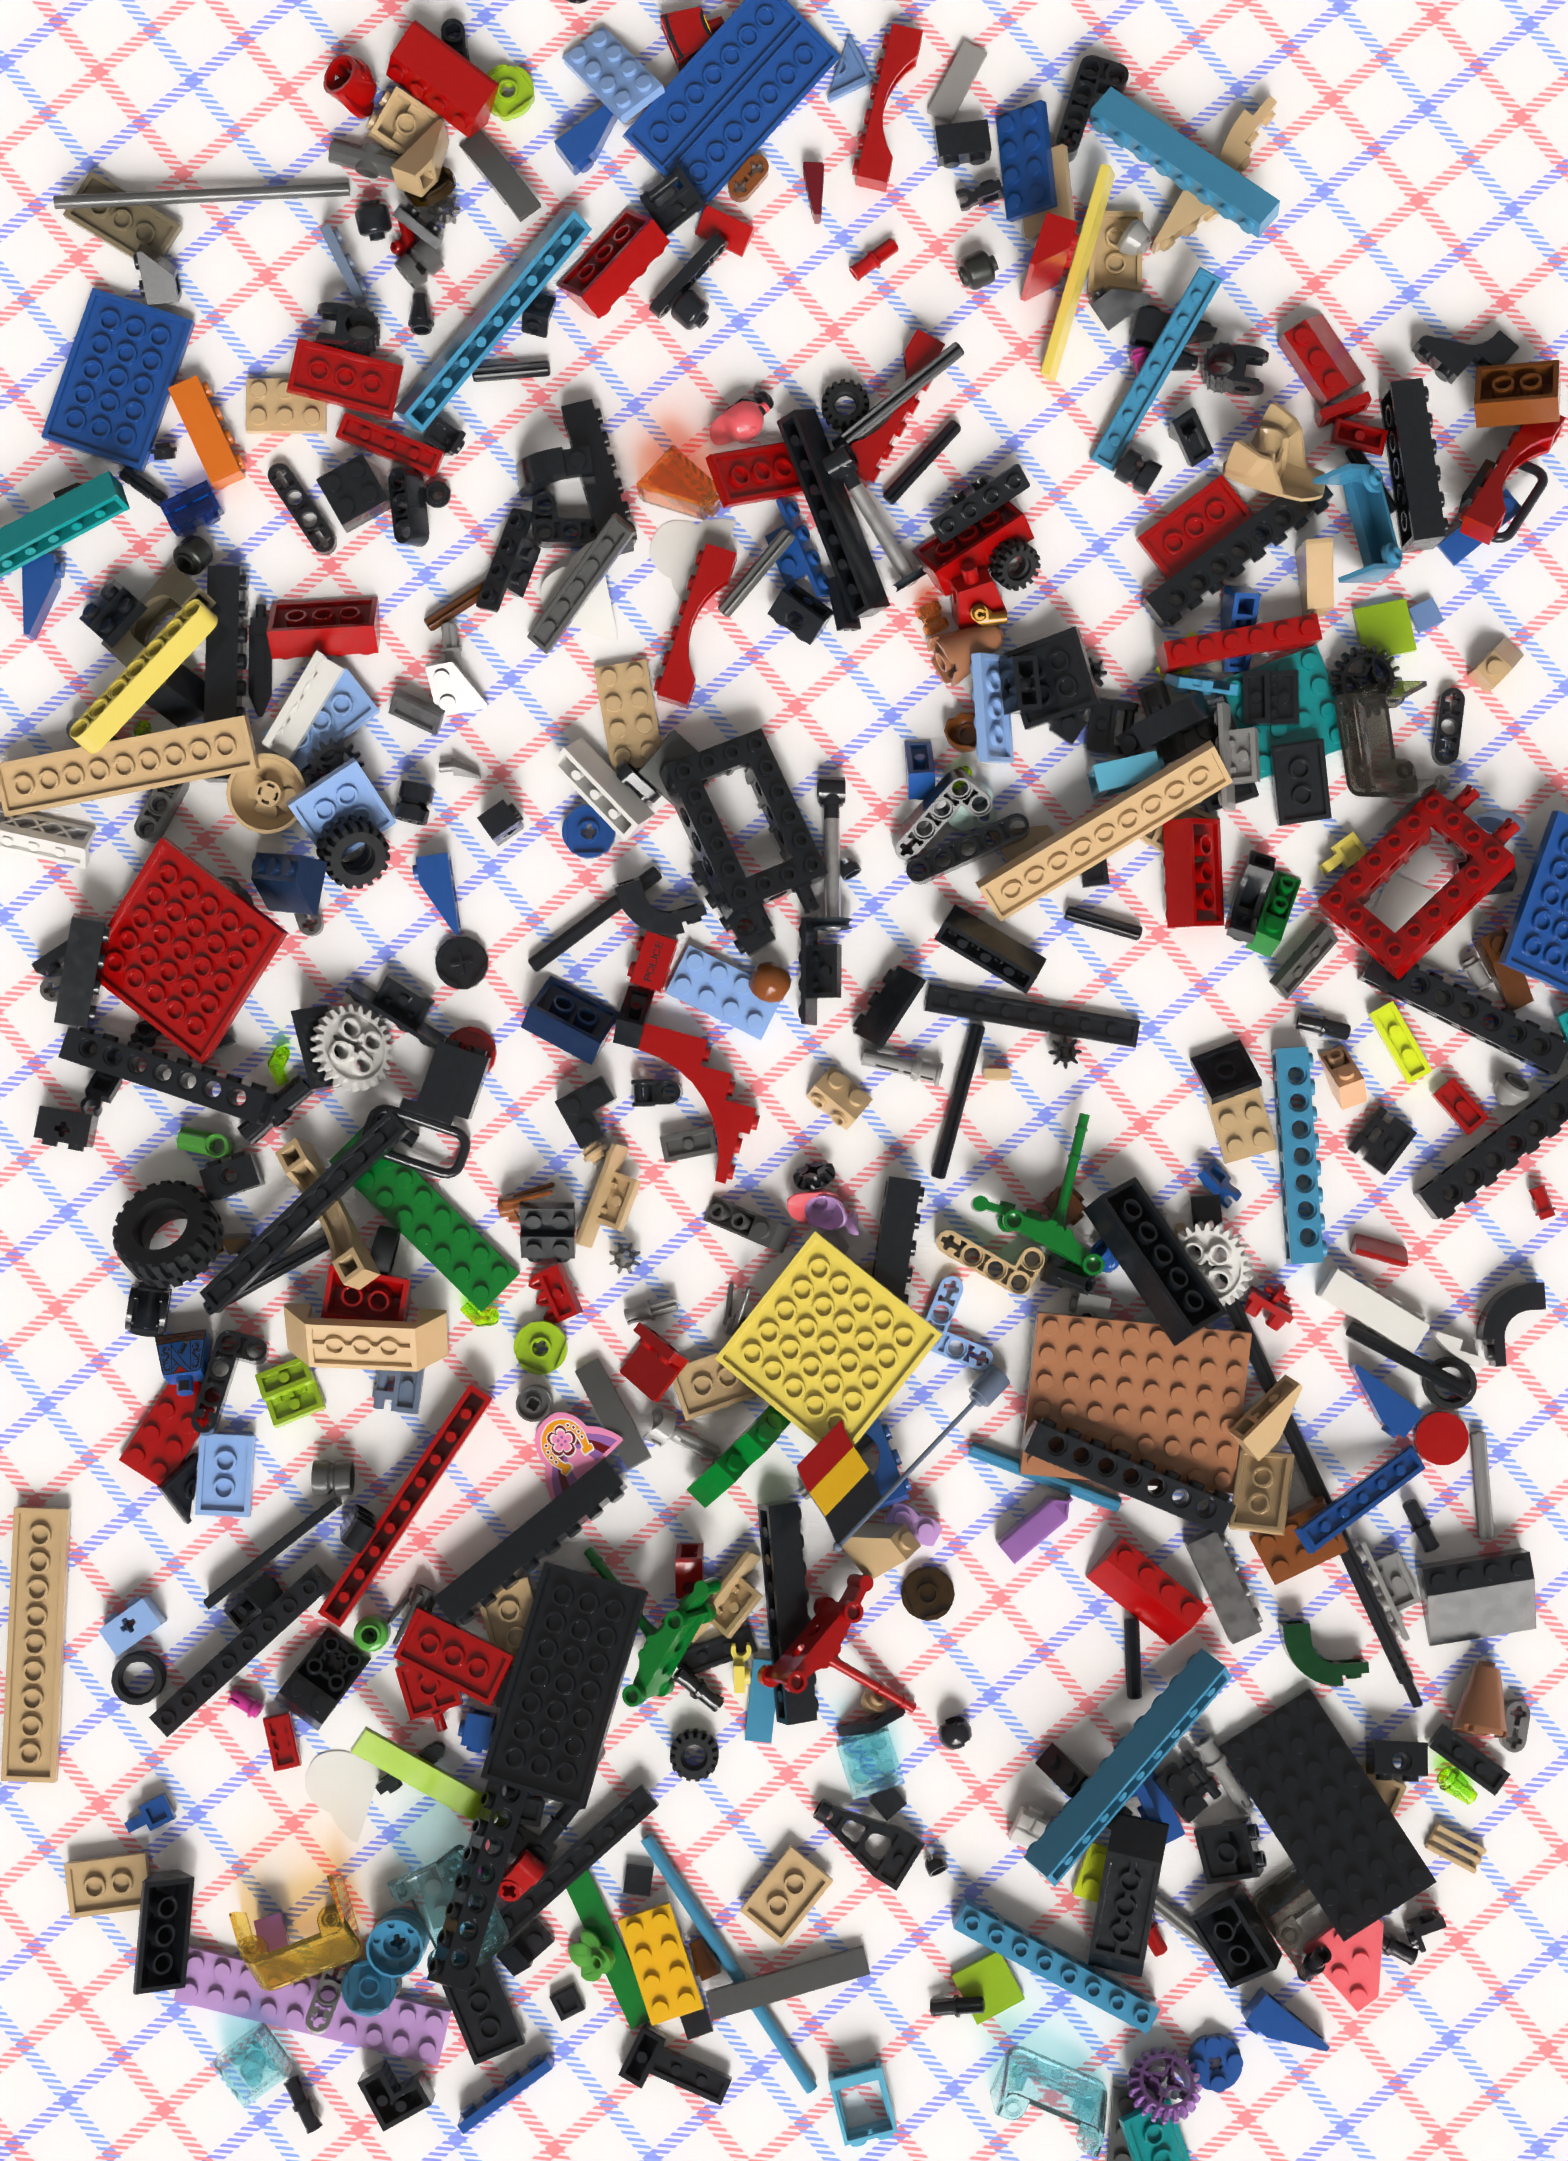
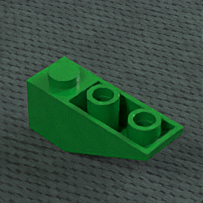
[1245,870,1301,958]

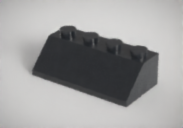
[133,1869,195,1995]

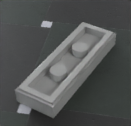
[927,40,988,124]

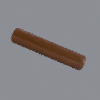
[424,578,486,631]

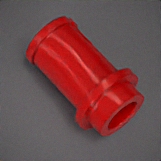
[1528,1184,1556,1220]

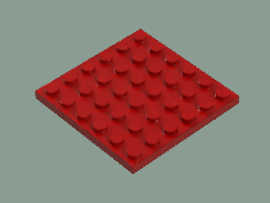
[97,837,288,1065]

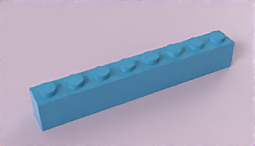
[1090,87,1280,238]

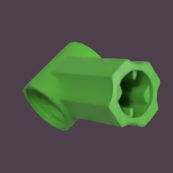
[176,1126,235,1158]

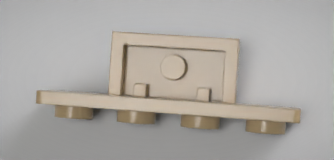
[575,1142,641,1248]
[691,1550,764,1643]

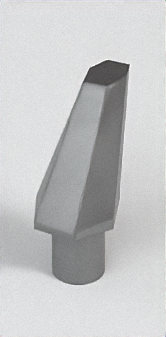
[439,756,481,779]

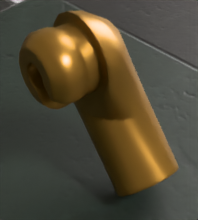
[971,604,1008,627]

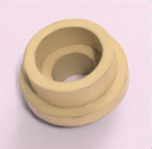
[581,1140,607,1164]
[860,1688,887,1714]

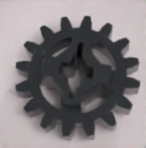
[306,738,365,784]

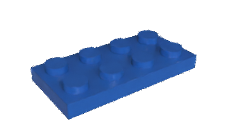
[996,100,1057,222]

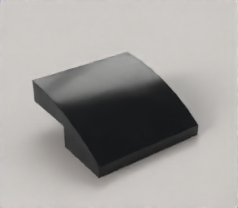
[1242,670,1300,726]

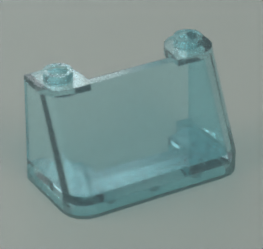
[386,1844,509,1968]
[990,2045,1108,2158]

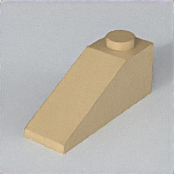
[1229,1374,1303,1461]

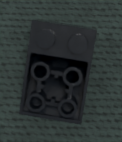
[275,1627,371,1731]

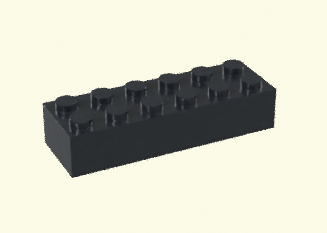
[1379,378,1449,553]
[1083,1177,1227,1347]

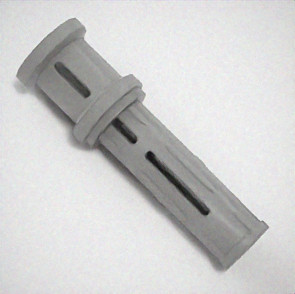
[861,1048,944,1087]
[1192,1733,1254,1814]

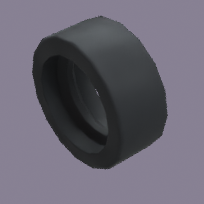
[370,1225,401,1275]
[1422,1357,1477,1409]
[111,1651,167,1705]

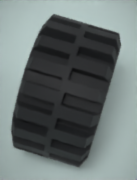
[316,815,390,889]

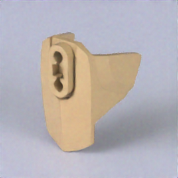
[1222,401,1325,502]

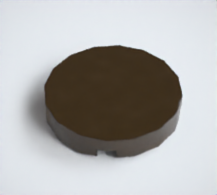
[404,166,456,207]
[901,1566,955,1621]

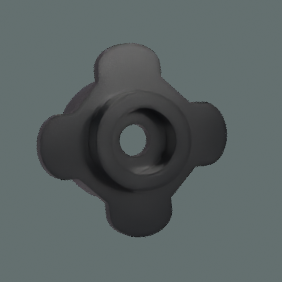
[130,1020,162,1047]

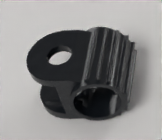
[313,302,381,356]
[1201,342,1269,396]
[125,1281,172,1337]

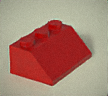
[1277,314,1366,409]
[321,1264,411,1322]

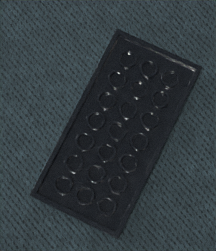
[480,1562,649,1809]
[1218,1688,1437,1942]

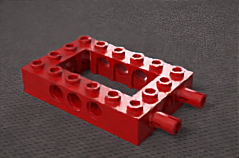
[1317,784,1520,980]

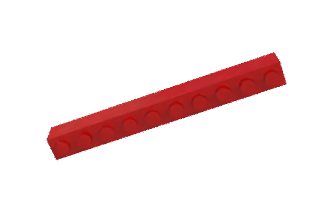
[317,1382,496,1627]

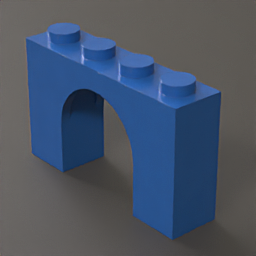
[863,1411,912,1512]

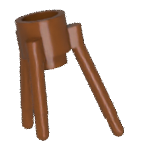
[497,1182,555,1223]

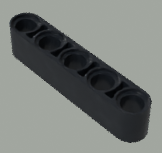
[906,813,1030,885]

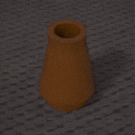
[689,1937,721,1981]

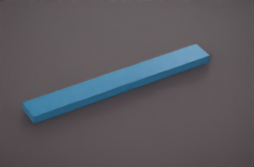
[1090,266,1223,472]

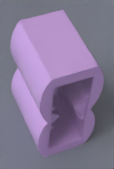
[884,1501,942,1546]

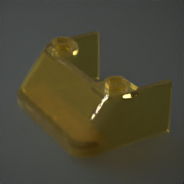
[229,1874,363,1991]

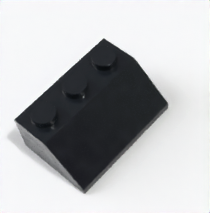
[852,965,927,1051]
[291,1005,342,1092]
[1187,1883,1283,1989]

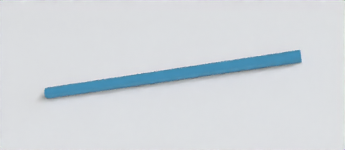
[640,1833,818,2094]

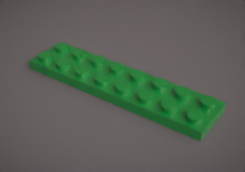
[329,1126,520,1312]

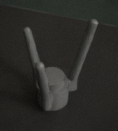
[722,1283,773,1336]
[387,1583,436,1646]

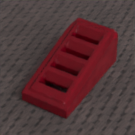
[803,162,824,224]

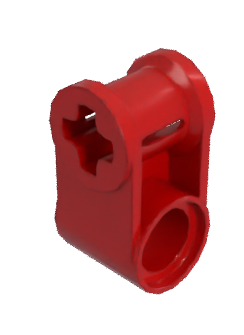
[498,1849,547,1902]

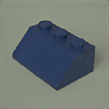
[251,852,327,915]
[521,975,619,1065]

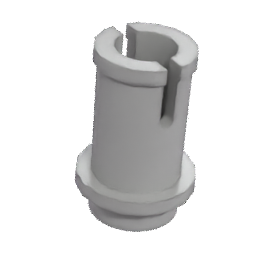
[1461,955,1493,991]

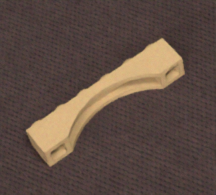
[275,1137,381,1290]

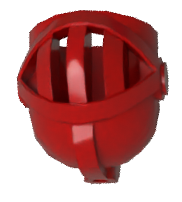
[323,54,377,119]

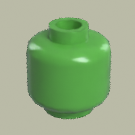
[353,1614,391,1652]

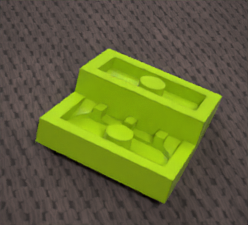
[255,1358,326,1428]

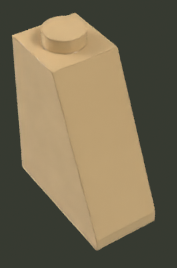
[1295,537,1334,618]
[842,1523,921,1579]

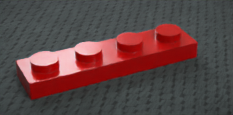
[335,412,445,479]

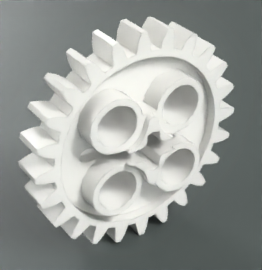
[310,1004,394,1093]
[1177,1220,1255,1306]

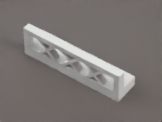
[262,650,345,762]
[0,807,96,869]

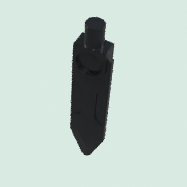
[248,604,272,717]

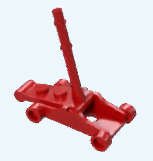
[757,1574,917,1713]

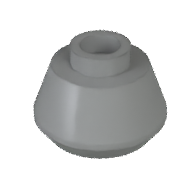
[1117,220,1152,256]
[1494,1072,1530,1107]

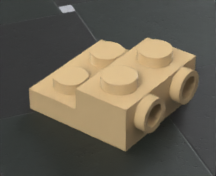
[366,86,442,156]

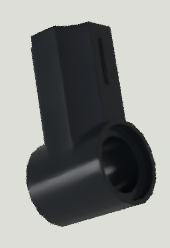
[1040,1255,1096,1296]

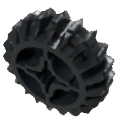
[1328,645,1402,718]

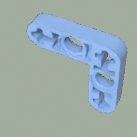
[925,1276,993,1371]

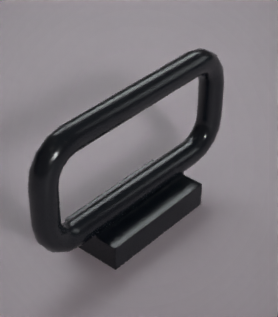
[1458,459,1548,543]
[361,1097,471,1179]

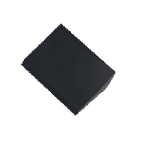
[145,663,205,728]

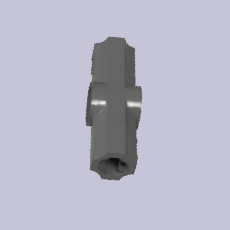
[328,138,401,180]

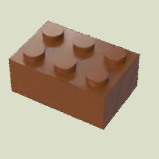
[1474,360,1561,428]
[1249,1495,1349,1585]

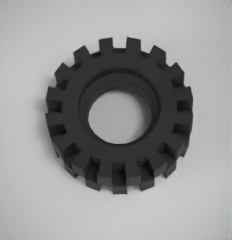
[821,379,870,432]
[988,538,1041,591]
[670,1728,719,1782]

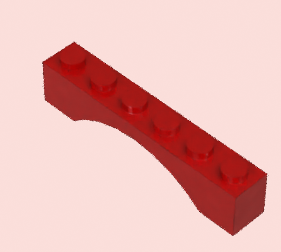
[852,23,923,193]
[850,329,945,488]
[1459,415,1566,545]
[654,543,737,709]
[1155,613,1323,675]

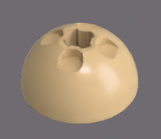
[226,753,306,834]

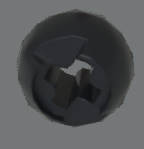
[938,1716,972,1750]

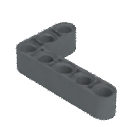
[66,718,190,843]

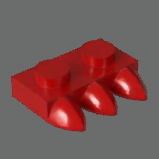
[528,1262,584,1324]

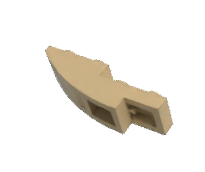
[1218,95,1277,174]

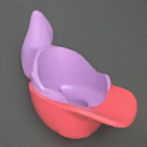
[787,1188,859,1235]

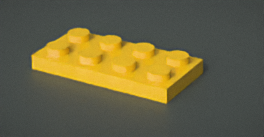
[618,1901,704,2026]

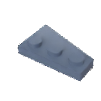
[320,224,368,305]

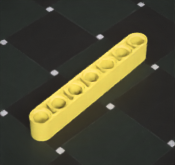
[69,599,218,754]

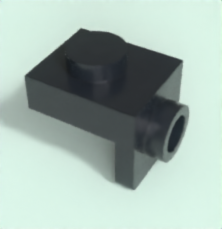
[521,293,556,338]
[419,416,466,456]
[1406,1909,1447,1953]

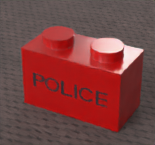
[627,931,678,994]

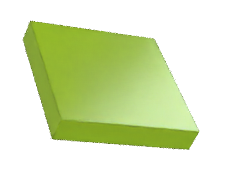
[1352,598,1417,662]
[951,1951,1025,2025]

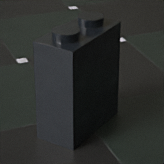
[417,1037,492,1120]

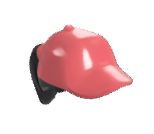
[710,386,774,446]

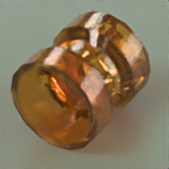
[915,600,950,636]

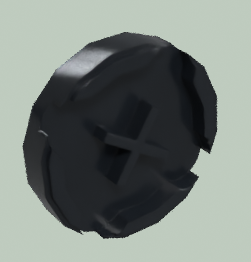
[435,937,489,990]

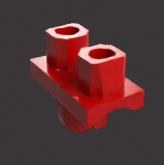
[1243,1283,1294,1331]

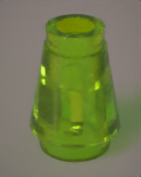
[1436,1766,1478,1805]

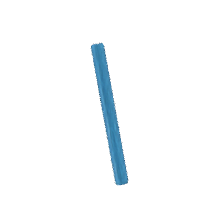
[968,1442,1122,1512]

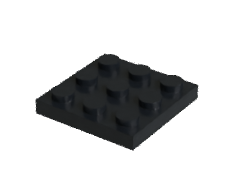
[1003,626,1101,730]

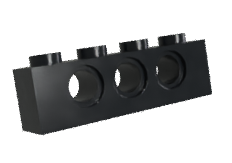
[690,860,776,957]

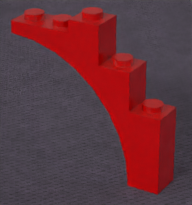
[638,1023,760,1184]

